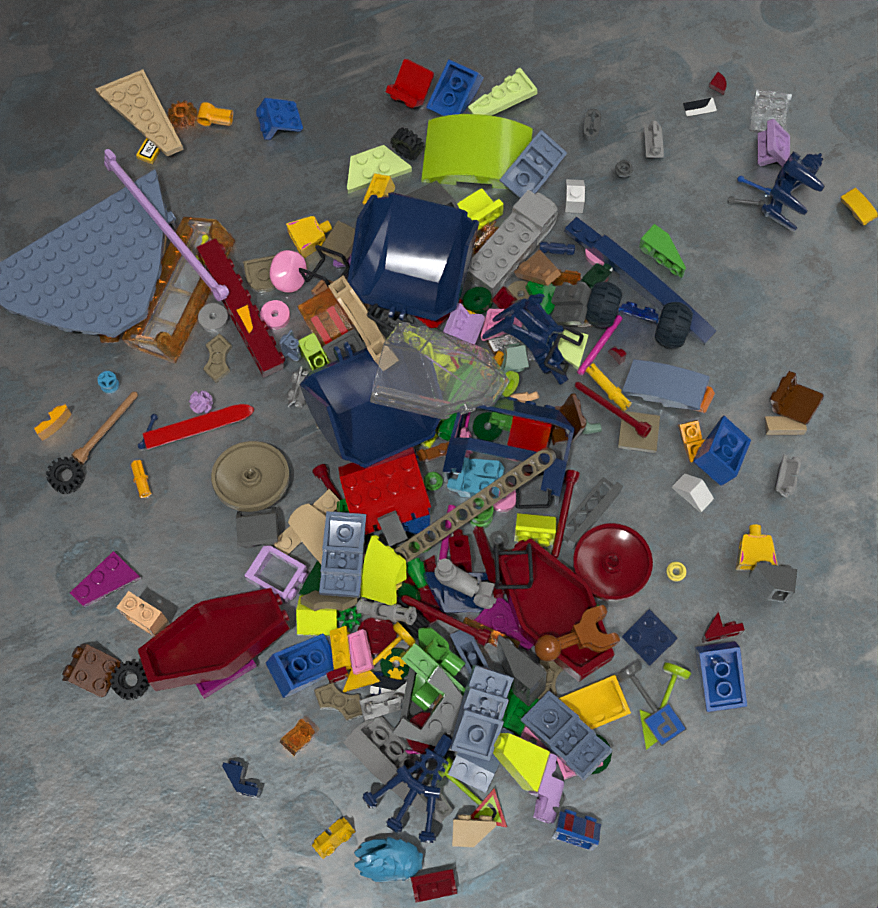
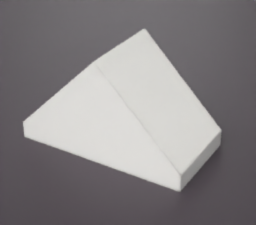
[672,474,714,513]

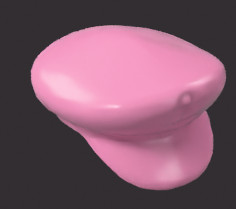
[270,250,307,293]

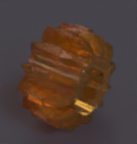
[168,100,197,130]

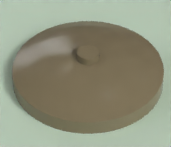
[211,441,290,512]

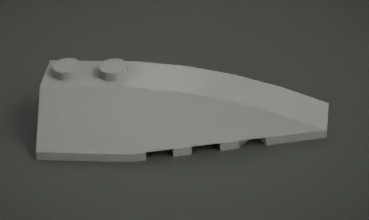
[343,716,453,823]

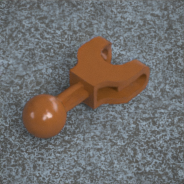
[535,605,621,662]

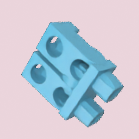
[447,458,505,503]

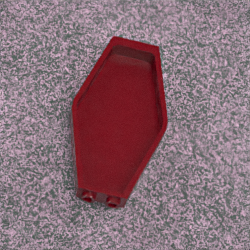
[498,538,615,682]
[138,588,290,691]

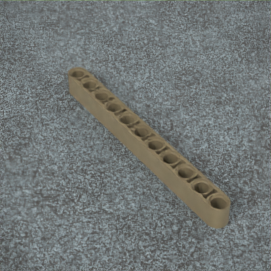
[394,447,556,563]

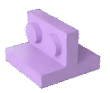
[758,119,790,167]
[439,303,485,349]

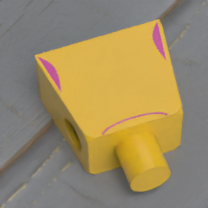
[286,216,332,259]
[736,524,778,570]

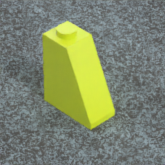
[493,733,550,792]

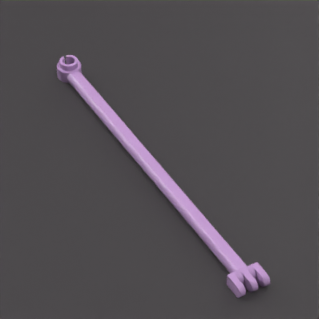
[104,149,229,301]

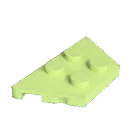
[347,145,412,194]

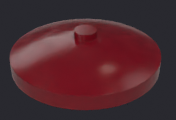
[573,523,653,602]

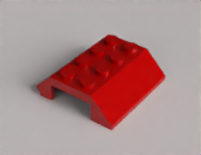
[338,447,431,535]

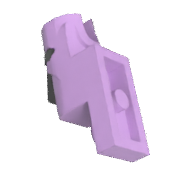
[529,753,565,824]

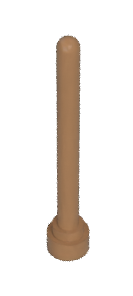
[71,391,138,465]

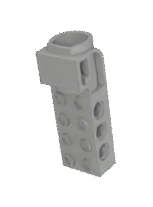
[466,190,558,298]

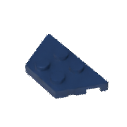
[423,572,490,613]

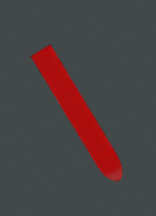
[142,404,254,450]

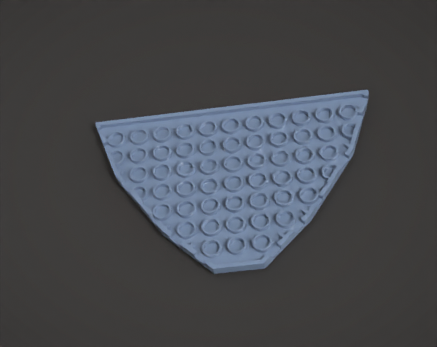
[0,169,167,338]

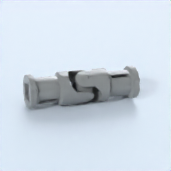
[356,598,417,625]

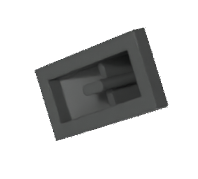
[377,510,408,548]

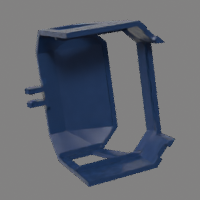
[442,393,574,507]

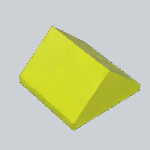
[296,596,339,636]

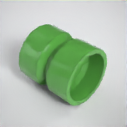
[469,498,493,529]

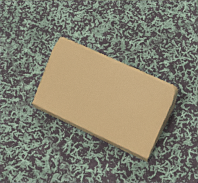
[765,416,807,435]

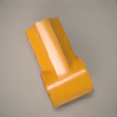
[196,102,233,126]

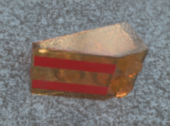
[297,288,354,355]

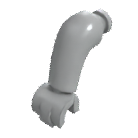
[435,559,496,609]

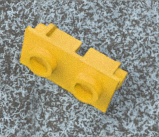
[330,626,352,670]
[312,817,355,859]

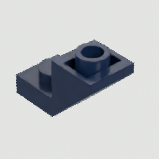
[222,760,261,799]

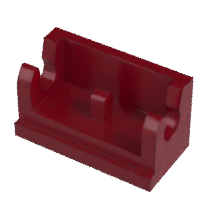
[411,869,457,903]

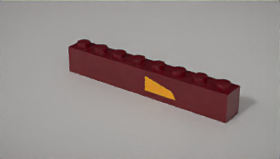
[196,238,285,378]

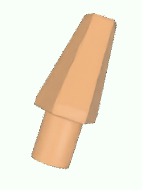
[509,391,539,403]

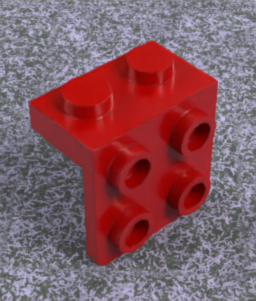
[385,59,434,108]

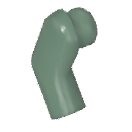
[582,420,602,434]

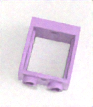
[244,546,308,604]

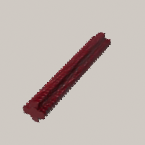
[473,526,505,599]

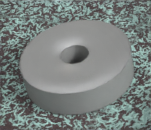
[198,303,229,333]

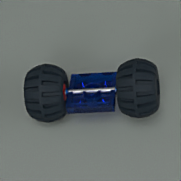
[585,282,693,348]

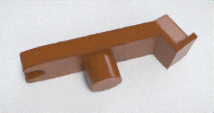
[416,442,449,463]

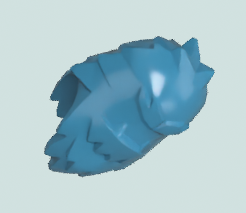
[354,837,423,882]

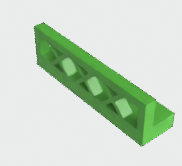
[400,642,466,696]

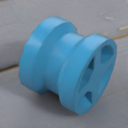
[97,371,119,394]

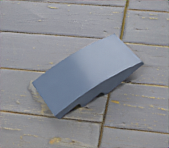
[499,130,567,198]
[623,359,710,410]
[319,511,366,598]
[450,664,514,761]
[521,691,612,781]

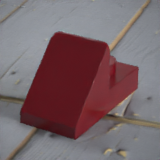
[702,612,745,643]

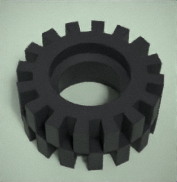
[390,127,425,160]
[46,457,85,494]
[110,661,149,700]

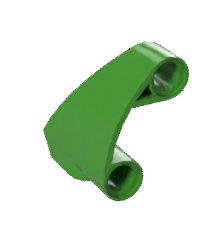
[411,627,465,711]

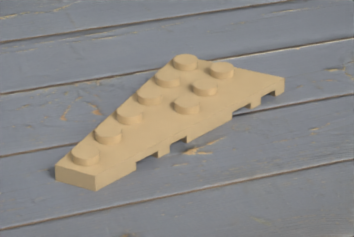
[95,69,184,156]

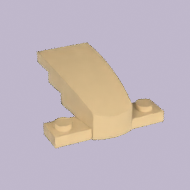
[274,489,366,564]

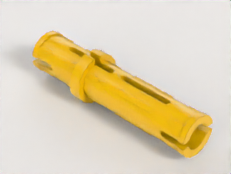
[585,363,632,411]

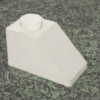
[565,179,585,213]

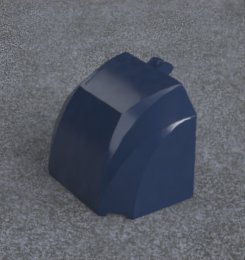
[348,192,479,321]
[299,341,446,468]

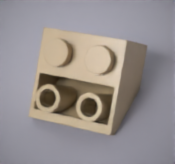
[452,814,496,847]

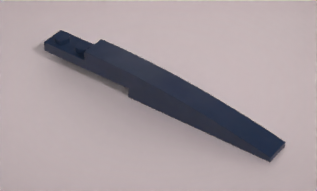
[564,217,716,345]

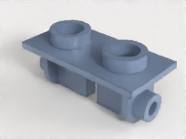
[279,330,302,361]

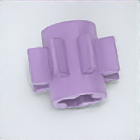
[189,390,213,414]

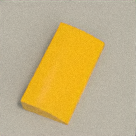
[558,675,631,729]

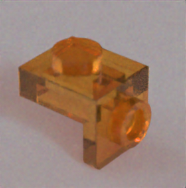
[280,719,315,756]

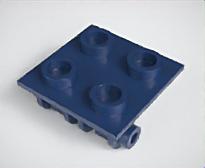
[622,609,678,666]

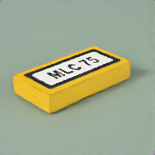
[136,138,161,165]

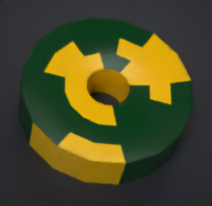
[380,648,410,680]

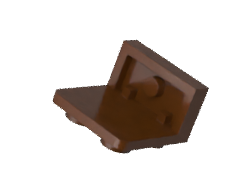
[770,371,824,425]
[547,393,586,445]
[62,644,121,697]

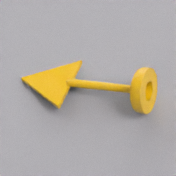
[343,622,416,693]

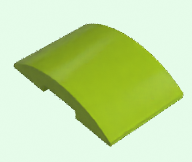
[421,114,533,190]

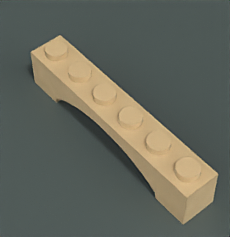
[329,275,399,371]

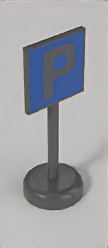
[616,662,687,746]

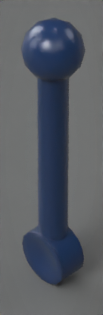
[138,414,158,450]

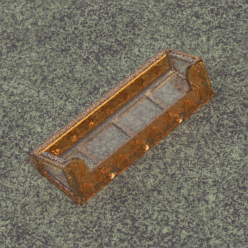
[122,217,235,364]

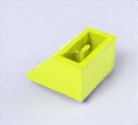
[514,513,556,547]

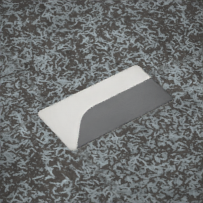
[683,98,717,116]
[370,675,407,699]

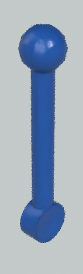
[737,176,772,195]

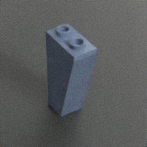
[450,630,490,679]

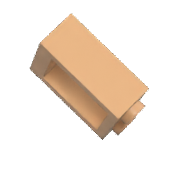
[116,591,170,637]

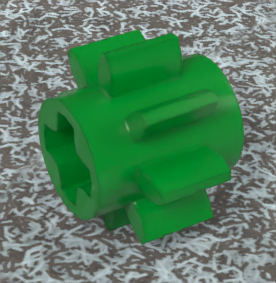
[337,606,362,631]

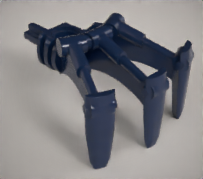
[761,151,825,232]
[482,293,568,385]
[362,734,452,843]

